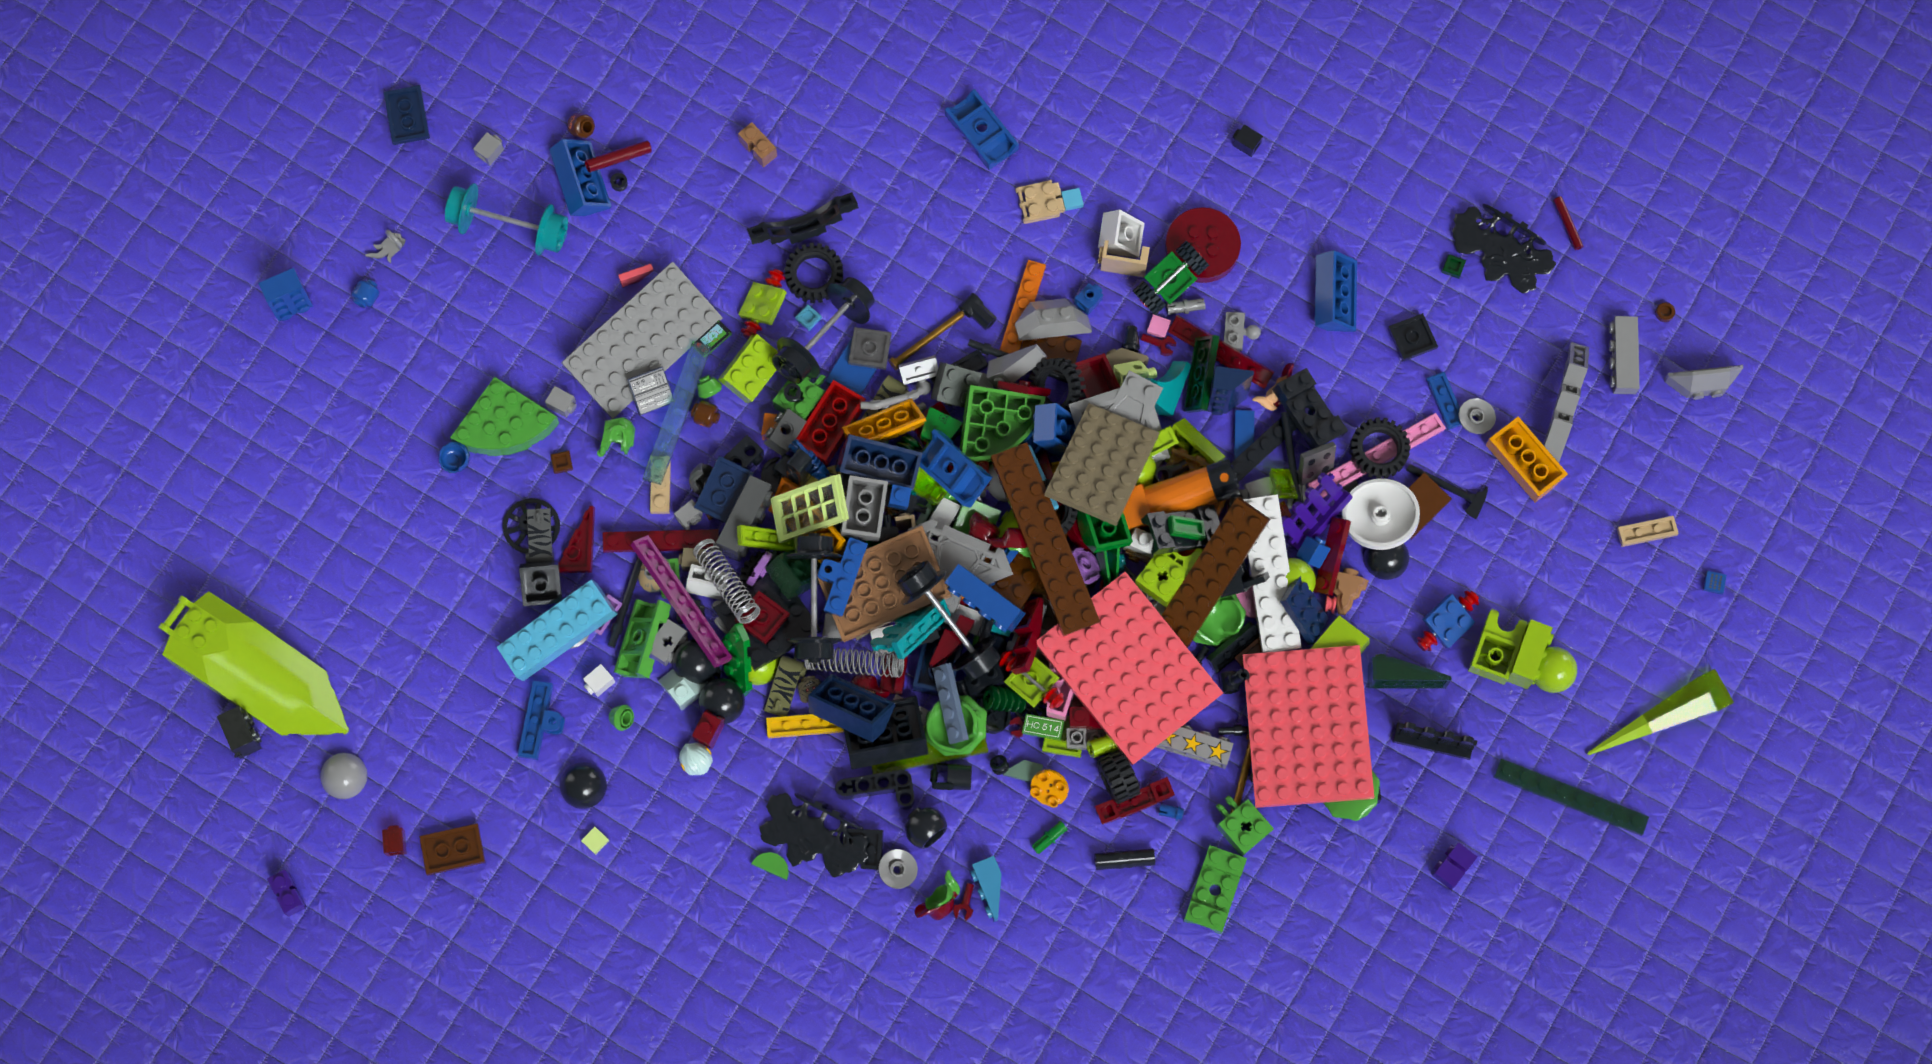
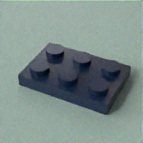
[384,85,430,145]
[694,456,754,524]
[1280,576,1329,645]

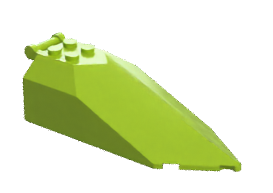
[158,591,349,736]

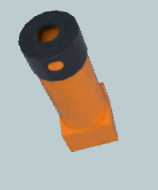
[1123,458,1240,532]

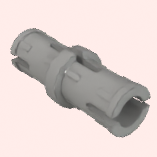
[1166,298,1205,315]

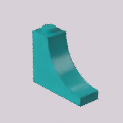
[1145,361,1191,416]

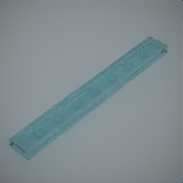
[643,341,711,485]

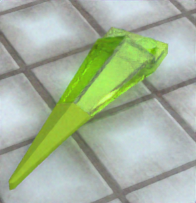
[1587,669,1734,755]

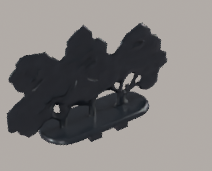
[1452,204,1556,293]
[760,793,869,878]

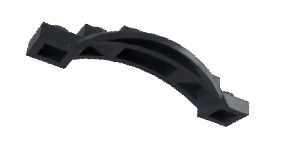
[747,192,859,245]

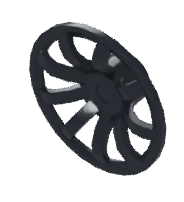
[503,498,560,553]

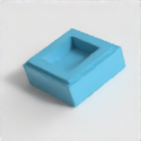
[1061,188,1084,211]
[795,304,822,331]

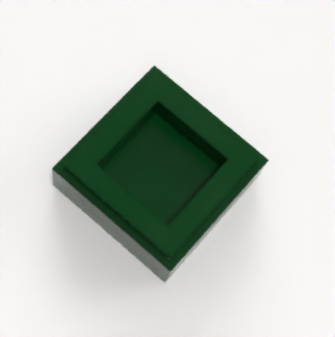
[1441,254,1466,279]

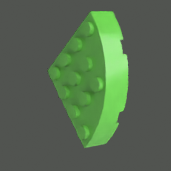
[450,377,559,456]
[959,385,1046,464]

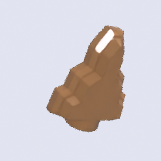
[1333,568,1369,616]

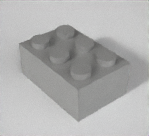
[840,475,888,542]

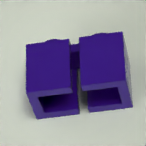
[1433,842,1478,891]
[267,869,307,917]

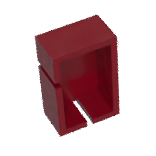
[1075,353,1120,400]

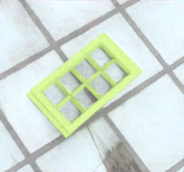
[770,474,849,543]

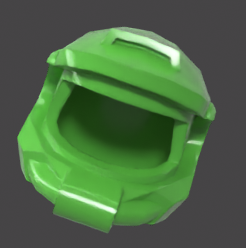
[597,417,635,457]

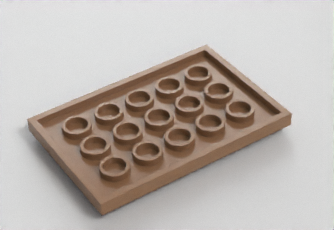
[817,526,952,642]

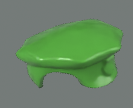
[1193,594,1246,647]
[925,695,987,756]
[1323,770,1380,821]

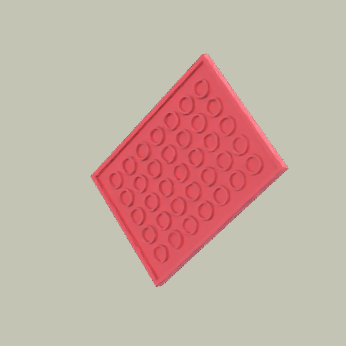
[1037,572,1223,766]
[1243,645,1374,808]

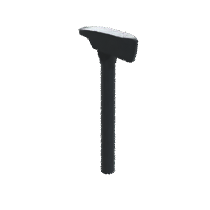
[1406,464,1488,519]

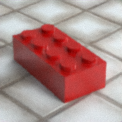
[793,380,866,468]

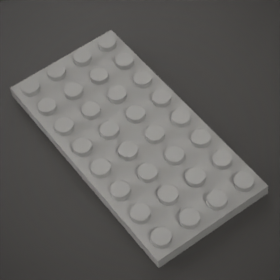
[561,262,723,419]

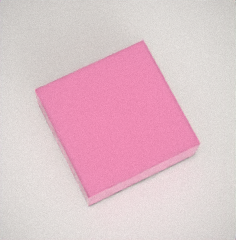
[1147,314,1171,339]

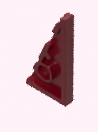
[559,506,595,573]

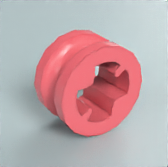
[1324,595,1336,614]

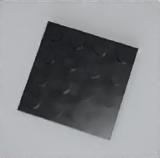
[713,568,821,672]

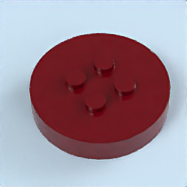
[1165,207,1241,283]

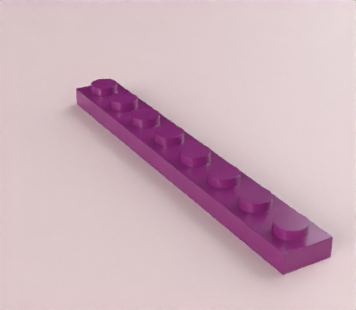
[631,535,732,668]

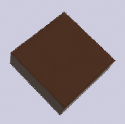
[550,451,573,474]

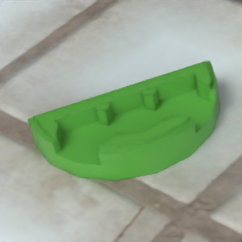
[751,852,789,881]

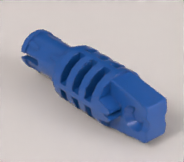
[789,439,830,481]

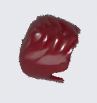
[968,512,1000,551]

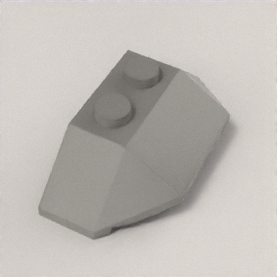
[1015,298,1092,341]
[1664,365,1743,400]

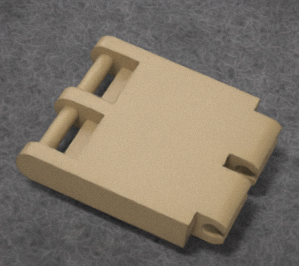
[1015,180,1065,224]

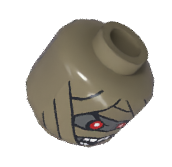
[797,676,822,706]

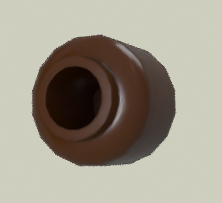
[567,113,595,138]
[691,400,720,428]

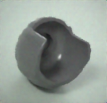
[689,463,713,495]

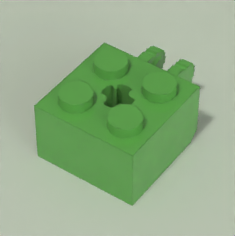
[773,374,826,421]
[1216,795,1274,856]

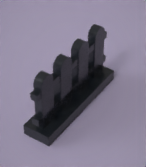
[1393,722,1477,760]

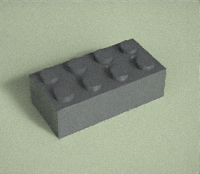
[716,475,773,562]

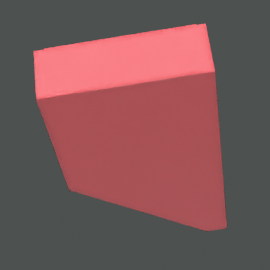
[618,264,654,287]

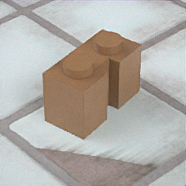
[738,122,777,168]

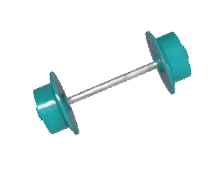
[445,183,568,256]

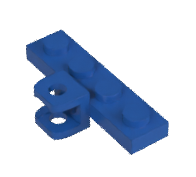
[817,537,868,617]
[518,681,565,760]

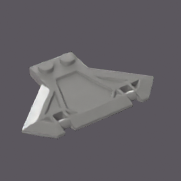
[1068,370,1170,462]
[908,519,1013,614]

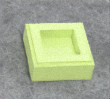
[581,827,609,855]

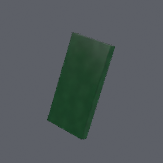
[1183,335,1220,413]

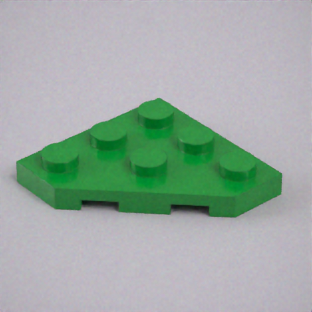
[721,623,752,697]

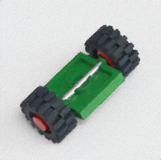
[1132,241,1209,315]

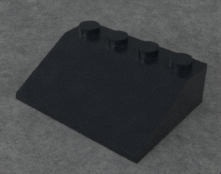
[844,696,929,769]

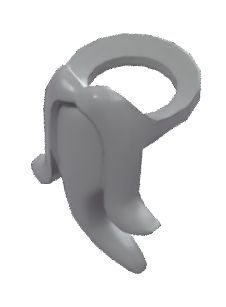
[365,229,406,263]

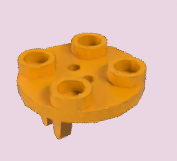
[1030,769,1069,808]

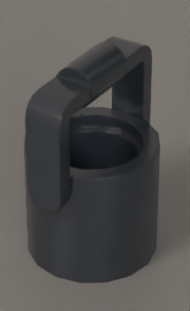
[930,763,972,790]

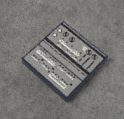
[626,366,675,415]

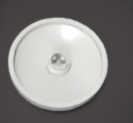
[1342,479,1420,550]

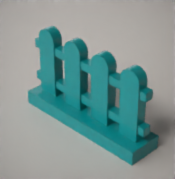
[870,598,951,659]

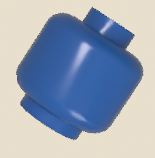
[351,279,379,308]

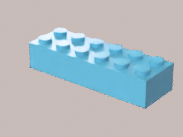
[497,579,618,681]

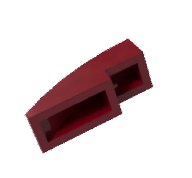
[929,614,975,669]

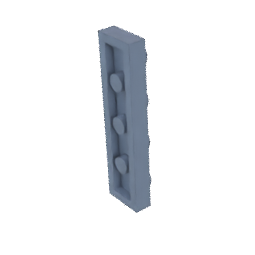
[932,663,969,744]

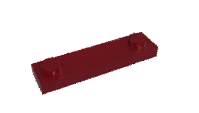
[1313,517,1351,596]

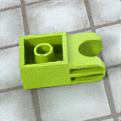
[1135,548,1203,608]
[1468,609,1527,685]

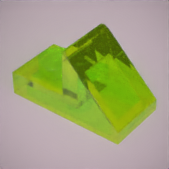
[1269,468,1298,499]
[912,472,947,505]

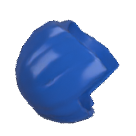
[438,442,470,473]

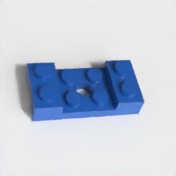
[945,89,1019,170]
[920,429,993,508]

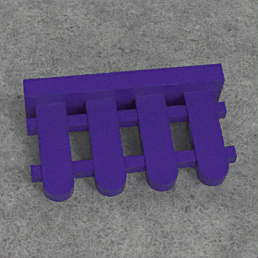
[1282,473,1353,551]

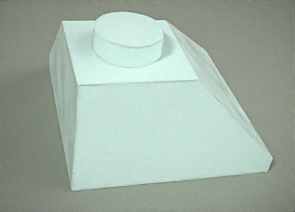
[658,669,708,711]

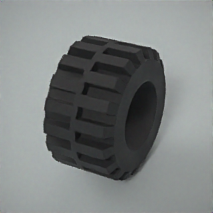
[1097,750,1140,804]

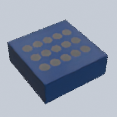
[1703,571,1727,595]

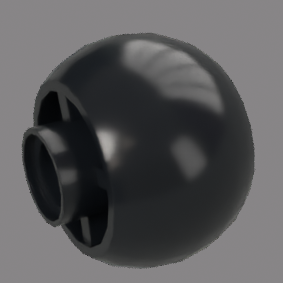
[905,806,947,849]

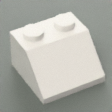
[1098,210,1144,258]

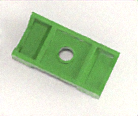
[614,599,671,678]
[1183,845,1247,935]

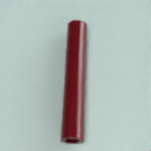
[1553,196,1584,250]

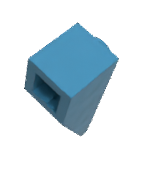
[970,856,1001,922]

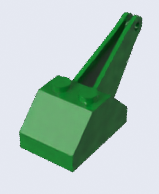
[1077,510,1133,587]

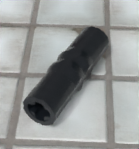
[1094,848,1155,870]

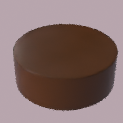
[1655,302,1675,322]

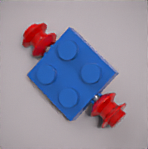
[1417,590,1479,651]

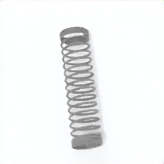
[693,539,760,624]
[804,647,904,678]

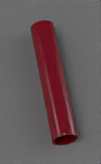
[585,140,652,173]

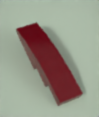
[1011,597,1043,675]

